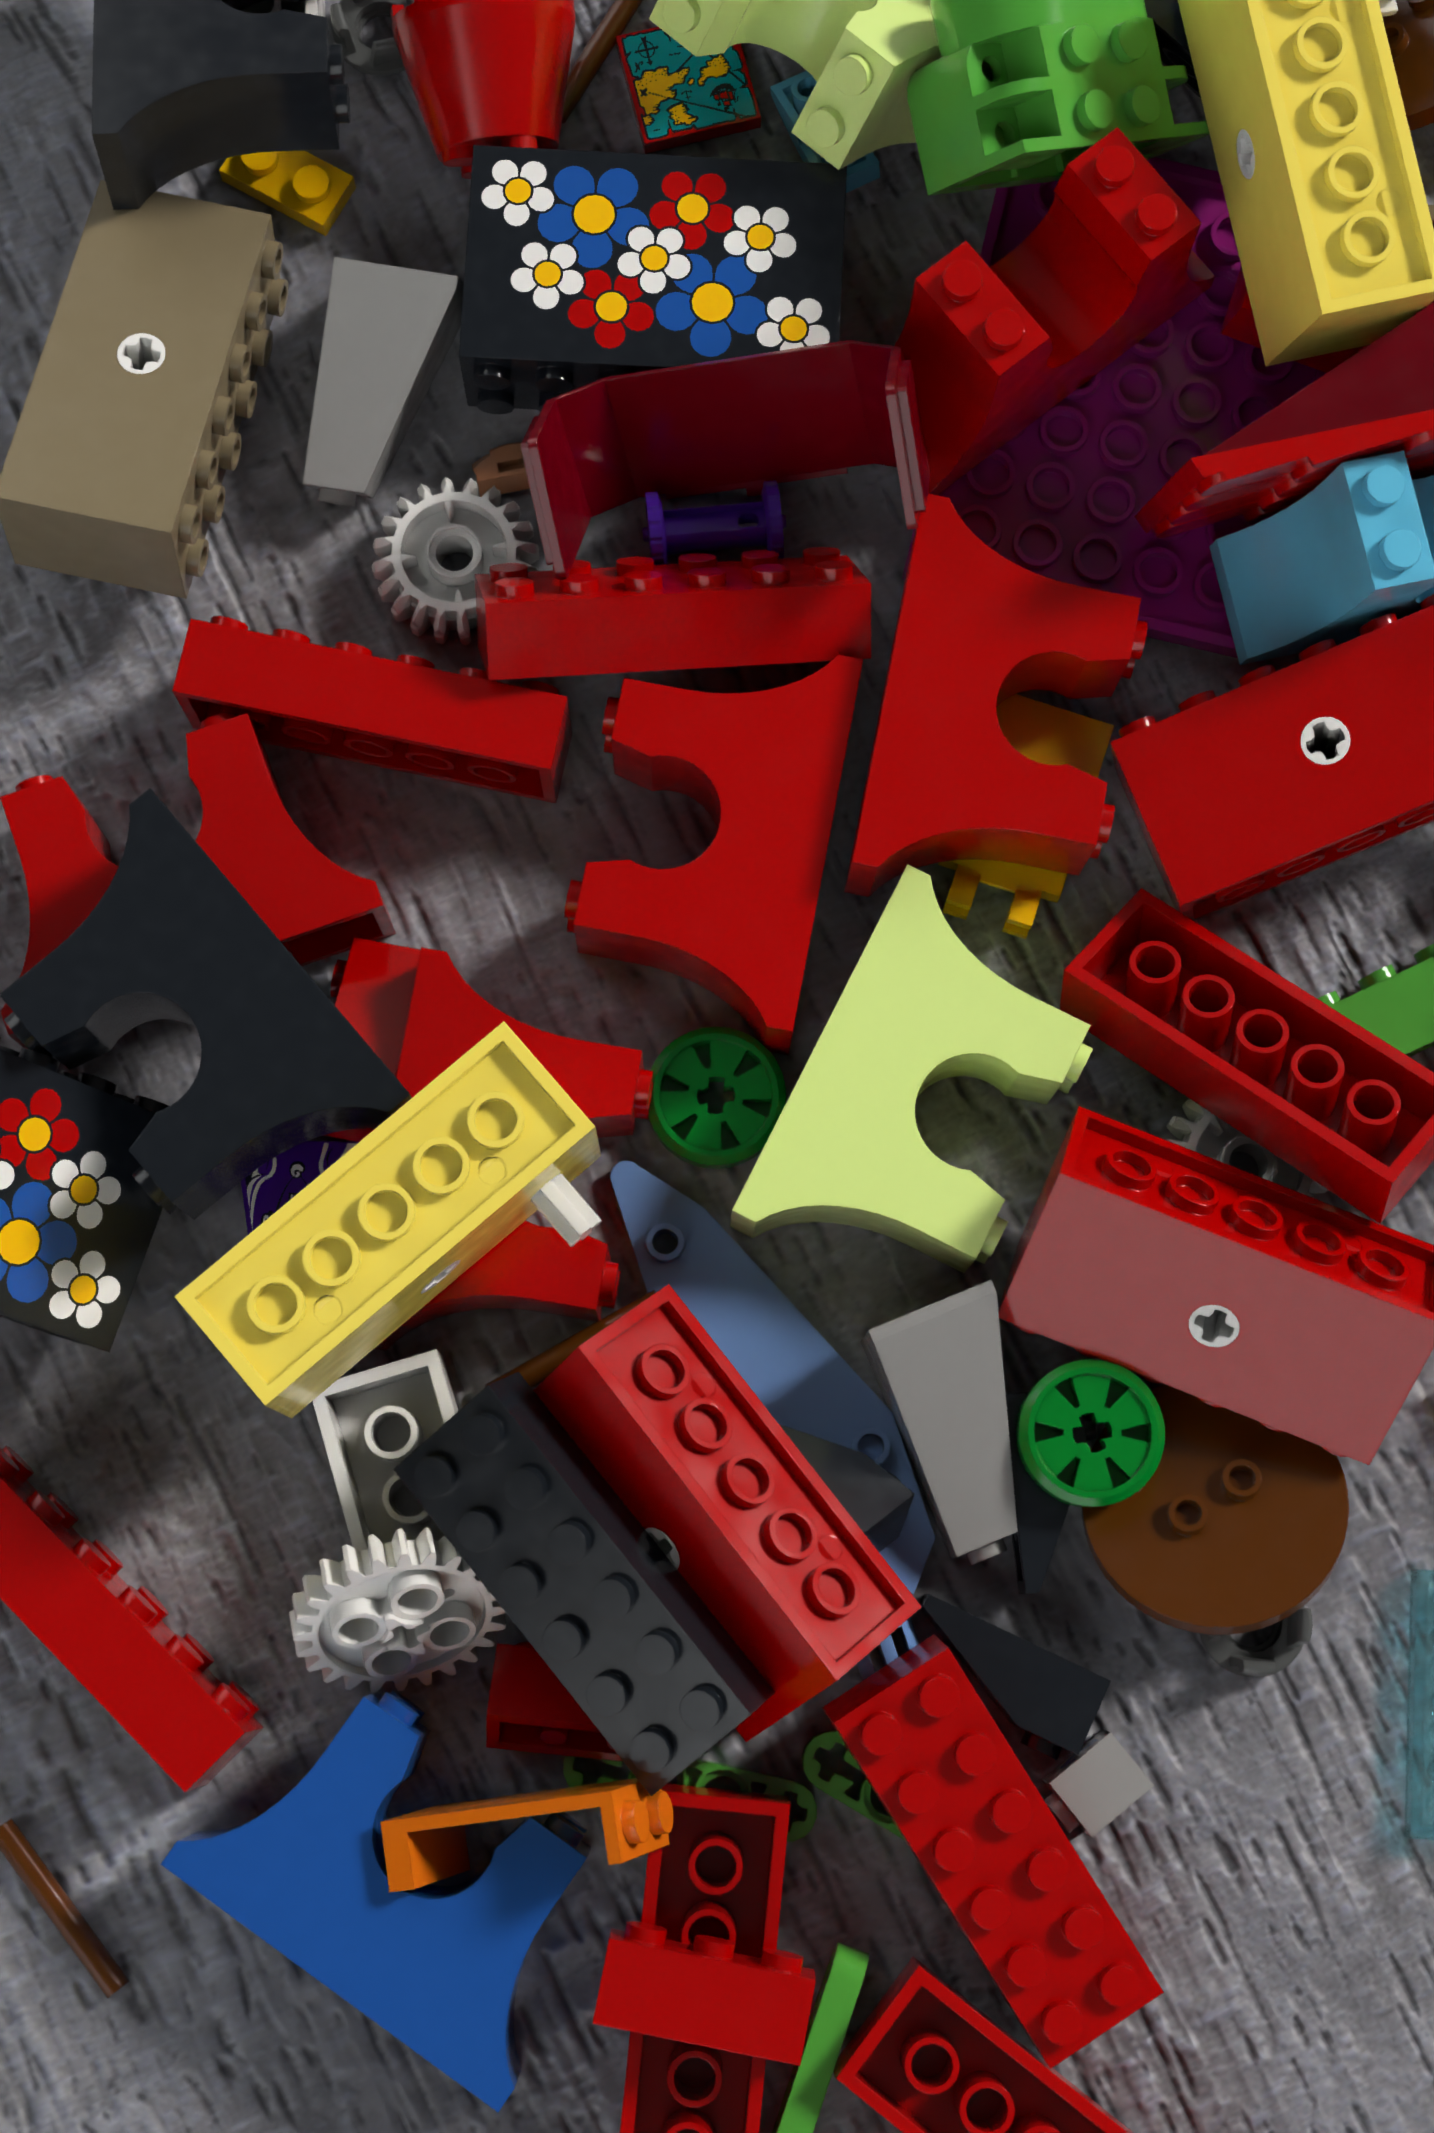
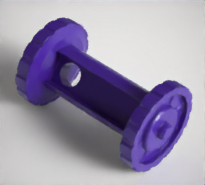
[642,480,787,565]

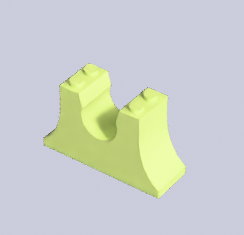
[649,0,941,170]
[730,864,1093,1273]

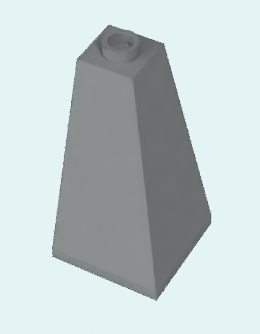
[302,257,464,507]
[861,1280,1018,1565]

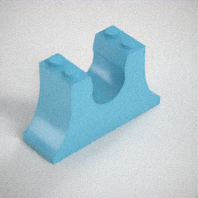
[1209,451,1434,665]

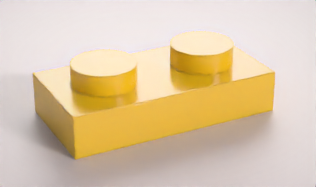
[219,151,356,236]

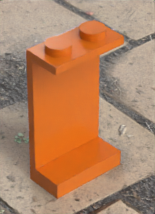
[380,1778,674,1893]

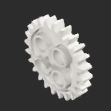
[289,1527,506,1693]

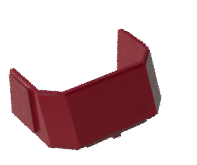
[521,340,930,579]

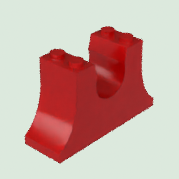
[895,127,1215,495]
[844,494,1148,897]
[564,655,863,1055]
[0,712,396,1049]
[374,947,654,1351]

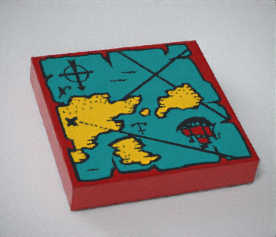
[616,27,761,154]

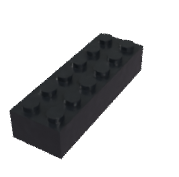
[393,1372,775,1796]

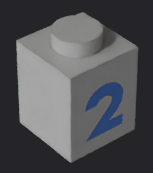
[1042,1729,1154,1837]

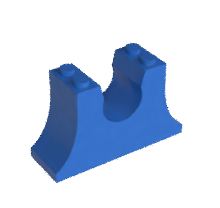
[160,1690,591,2112]

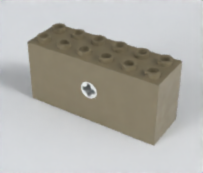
[0,180,288,599]

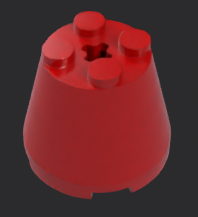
[390,0,576,179]

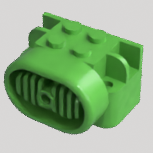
[907,0,1210,196]

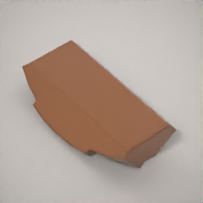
[472,442,530,497]

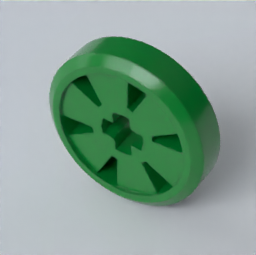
[648,1027,786,1169]
[1016,1359,1165,1508]

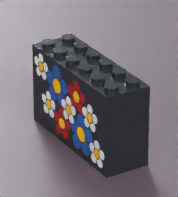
[459,145,847,414]
[0,1037,169,1353]

